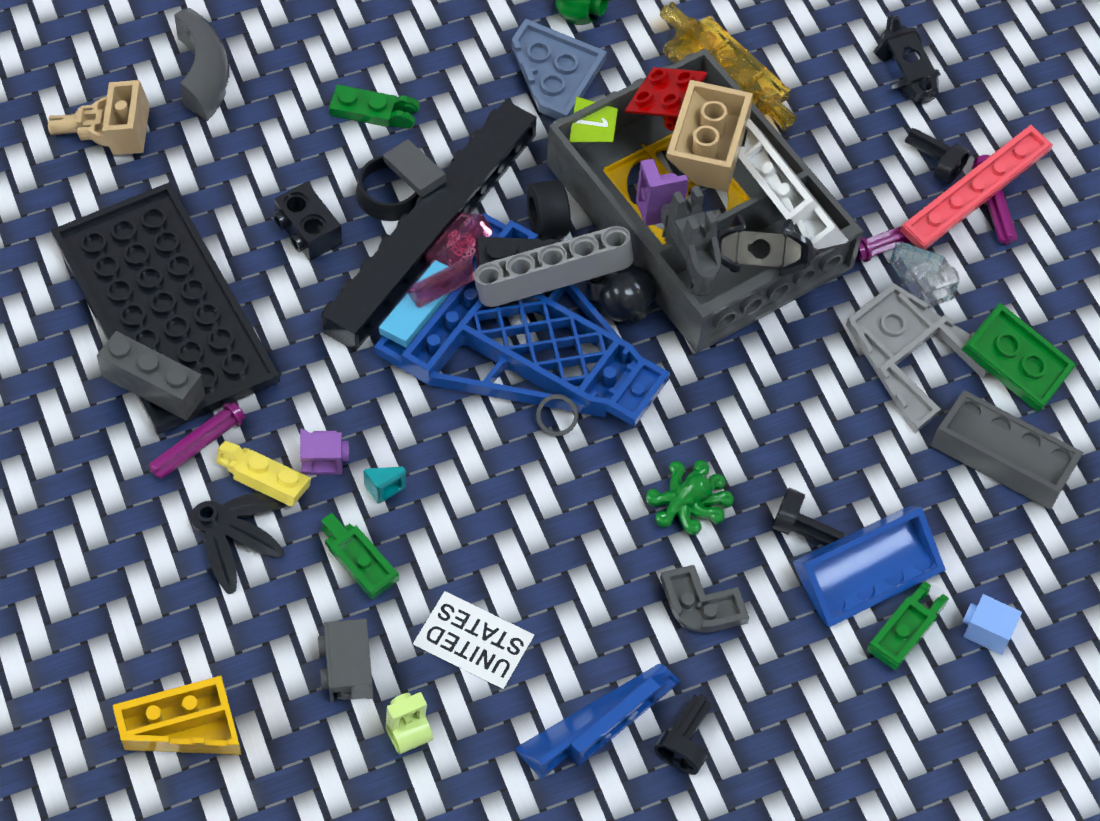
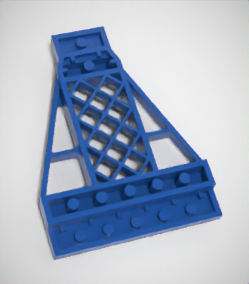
[374,213,670,427]

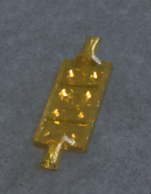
[660,2,797,131]

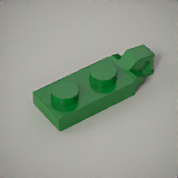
[321,513,399,600]

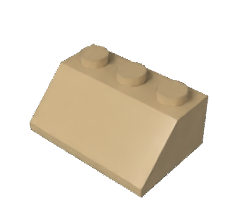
[666,80,753,192]

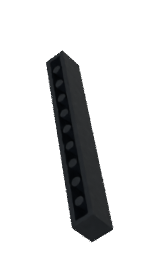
[321,100,537,352]

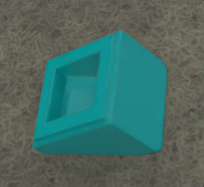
[363,467,406,503]

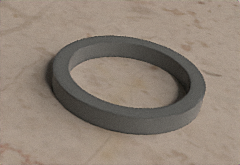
[536,394,578,436]

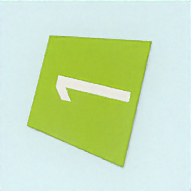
[569,96,618,142]

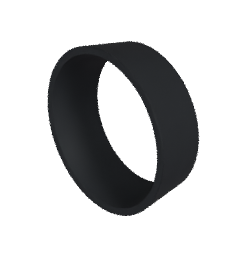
[356,155,419,221]

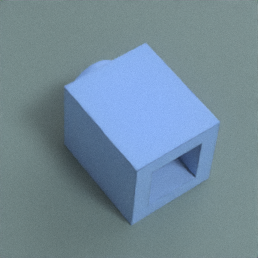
[962,594,1022,655]

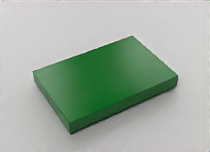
[961,303,1077,412]

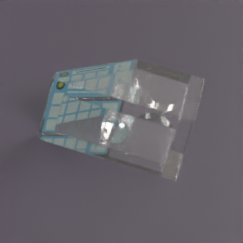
[890,242,960,308]

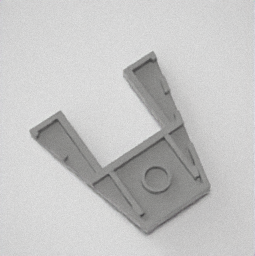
[846,283,989,434]

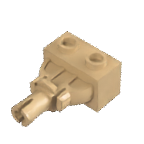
[48,80,150,155]

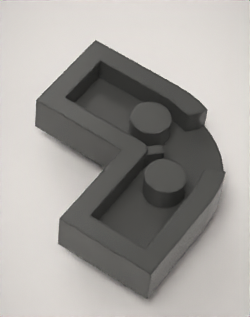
[660,565,749,633]

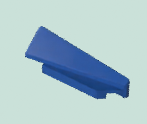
[516,664,680,779]

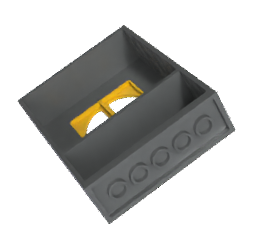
[547,48,863,353]

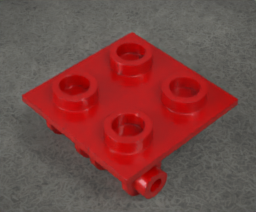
[625,67,707,131]

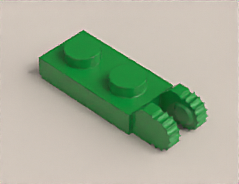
[329,84,420,129]
[867,581,949,671]

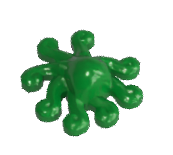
[646,460,734,535]

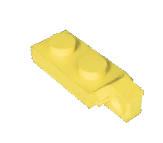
[216,441,311,507]

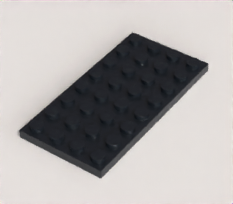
[51,182,280,435]

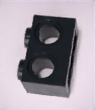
[273,182,342,261]

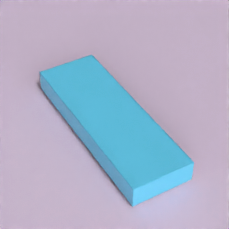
[379,260,463,348]

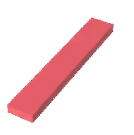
[899,125,1053,250]

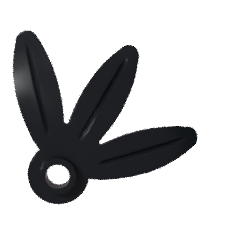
[191,492,288,594]

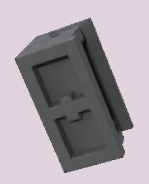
[318,618,373,703]

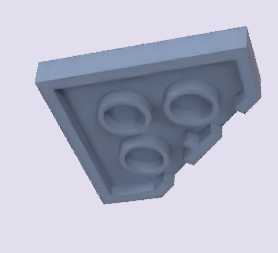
[512,18,607,119]

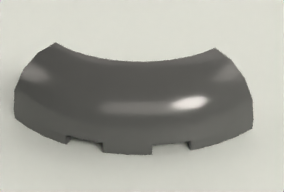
[174,8,230,121]

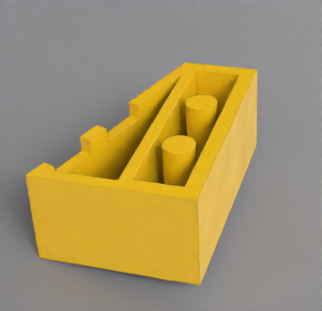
[112,676,241,755]

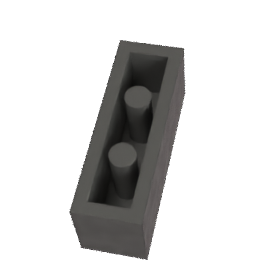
[97,331,205,421]

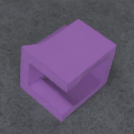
[300,429,349,475]

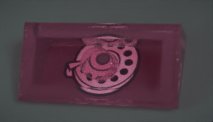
[425,213,493,272]
[408,256,474,308]

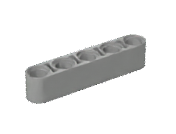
[474,226,634,307]

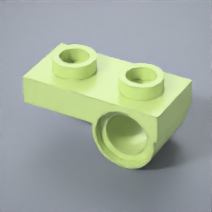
[386,692,433,755]

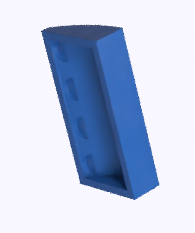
[793,506,946,627]

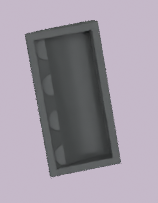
[930,390,1084,510]

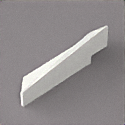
[738,118,849,249]

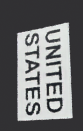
[413,591,534,689]

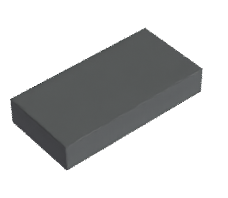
[383,139,447,198]

